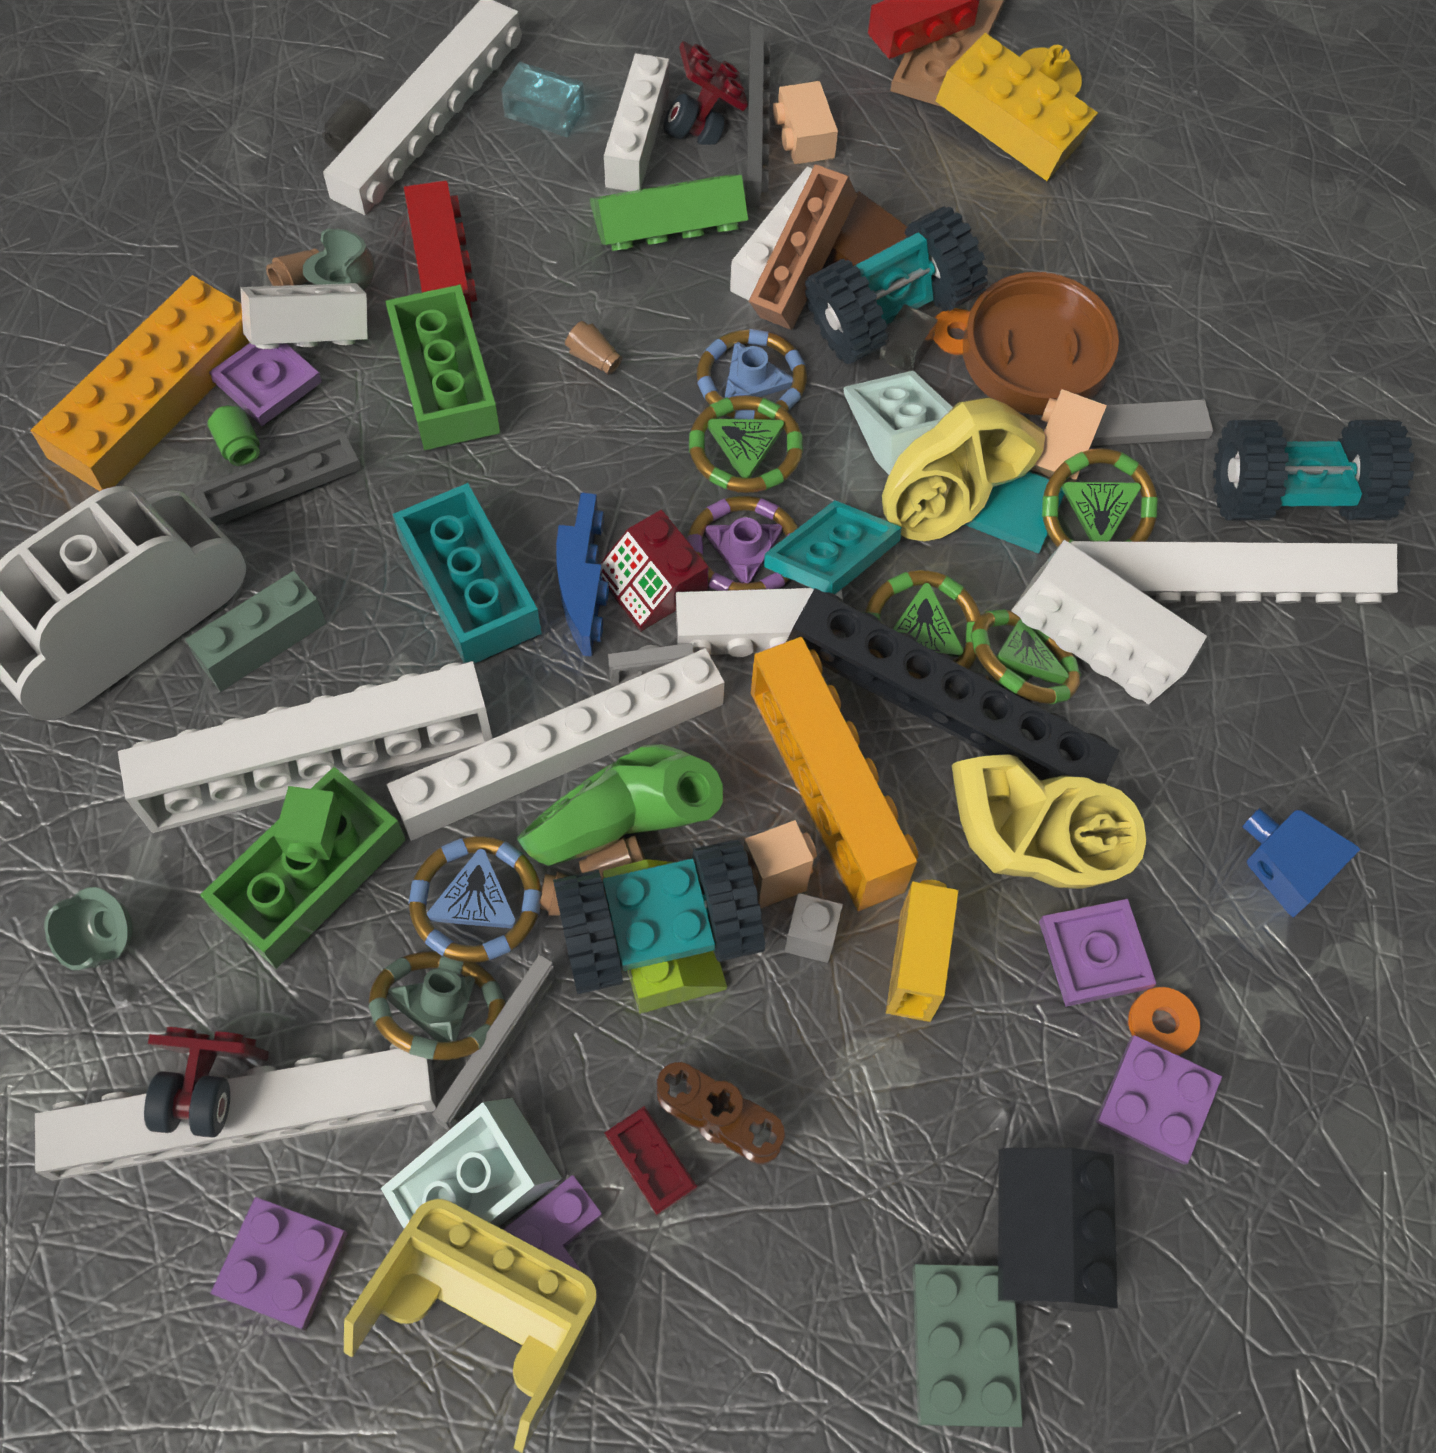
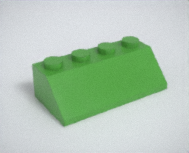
[589,175,748,251]

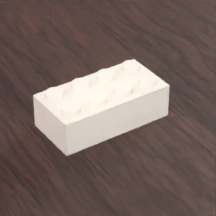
[1011,540,1207,704]

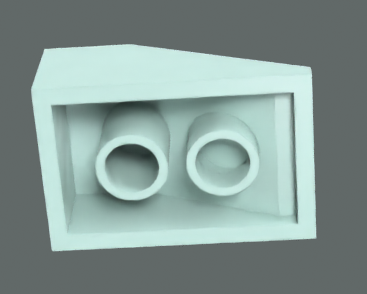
[844,370,953,475]
[381,1098,562,1228]

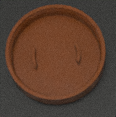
[963,272,1119,415]

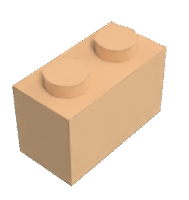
[773,81,838,165]
[1030,389,1107,483]
[744,820,817,908]

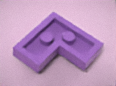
[503,1175,603,1272]

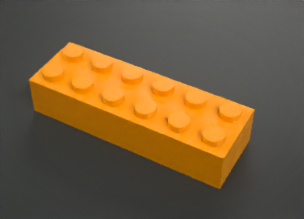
[30,275,250,491]
[751,637,919,912]

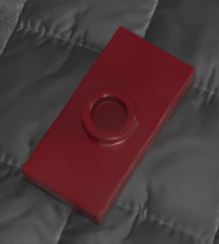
[604,1106,697,1217]

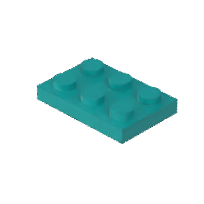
[764,500,902,594]

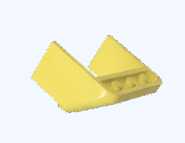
[344,1199,596,1453]

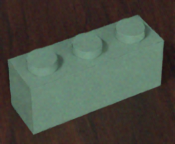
[185,571,327,692]

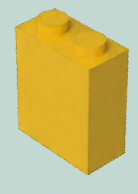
[886,880,958,1022]

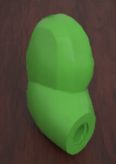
[516,744,723,866]

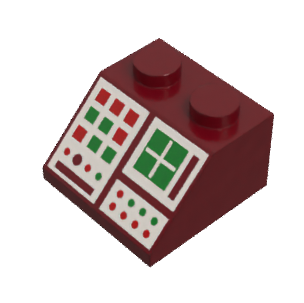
[599,509,709,632]

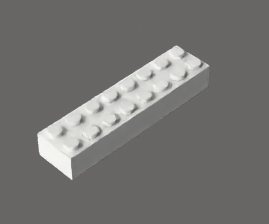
[118,661,493,833]

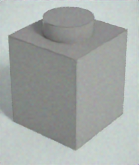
[784,893,843,963]

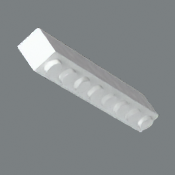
[323,0,522,215]
[1070,541,1397,604]
[387,648,725,841]
[35,1044,437,1181]

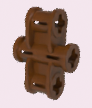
[657,1062,785,1164]

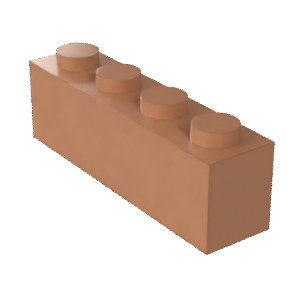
[749,164,857,330]

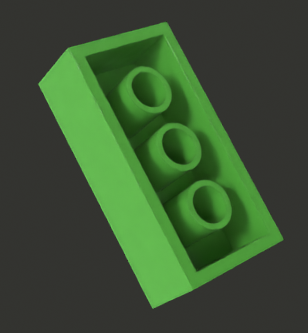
[385,284,500,450]
[200,767,406,969]

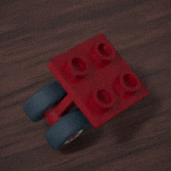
[664,41,748,145]
[144,1027,269,1138]

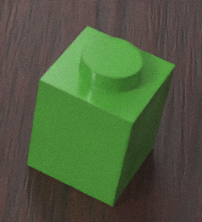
[275,786,342,863]

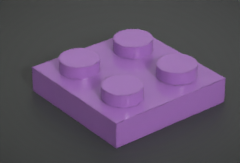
[209,343,322,426]
[1039,899,1157,1007]
[1095,1035,1222,1165]
[210,1197,348,1331]

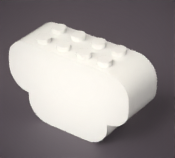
[0,486,246,720]

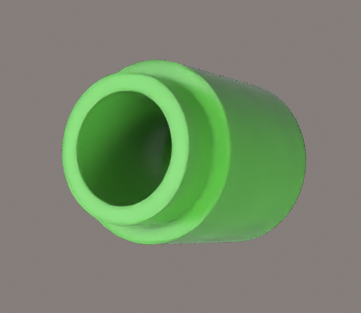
[207,405,260,466]

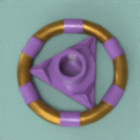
[687,496,798,591]

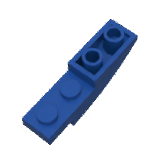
[556,493,609,656]

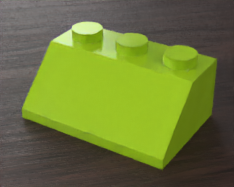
[603,859,727,1014]

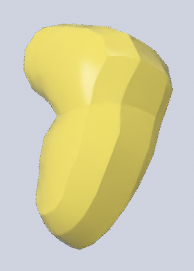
[882,398,1045,541]
[952,755,1147,889]

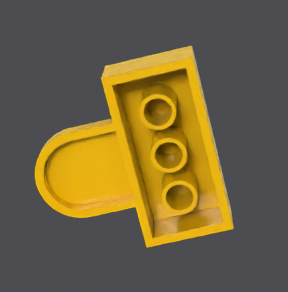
[935,33,1098,181]

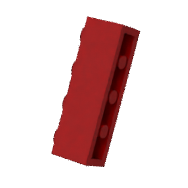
[404,180,477,318]

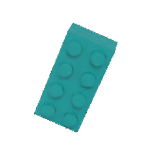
[392,483,542,664]

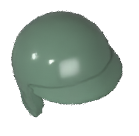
[303,228,375,291]
[44,887,133,970]

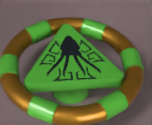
[689,395,803,493]
[1042,448,1158,548]
[865,570,981,679]
[971,609,1081,704]

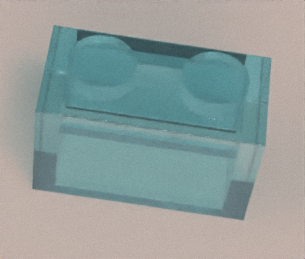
[501,62,585,138]

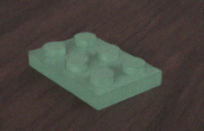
[912,1264,1022,1428]

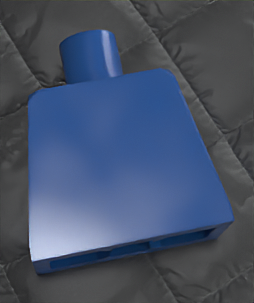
[1242,808,1360,918]

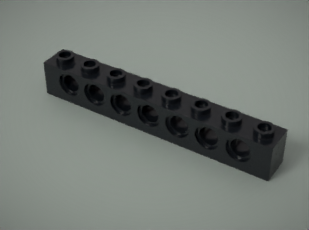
[786,588,1120,784]

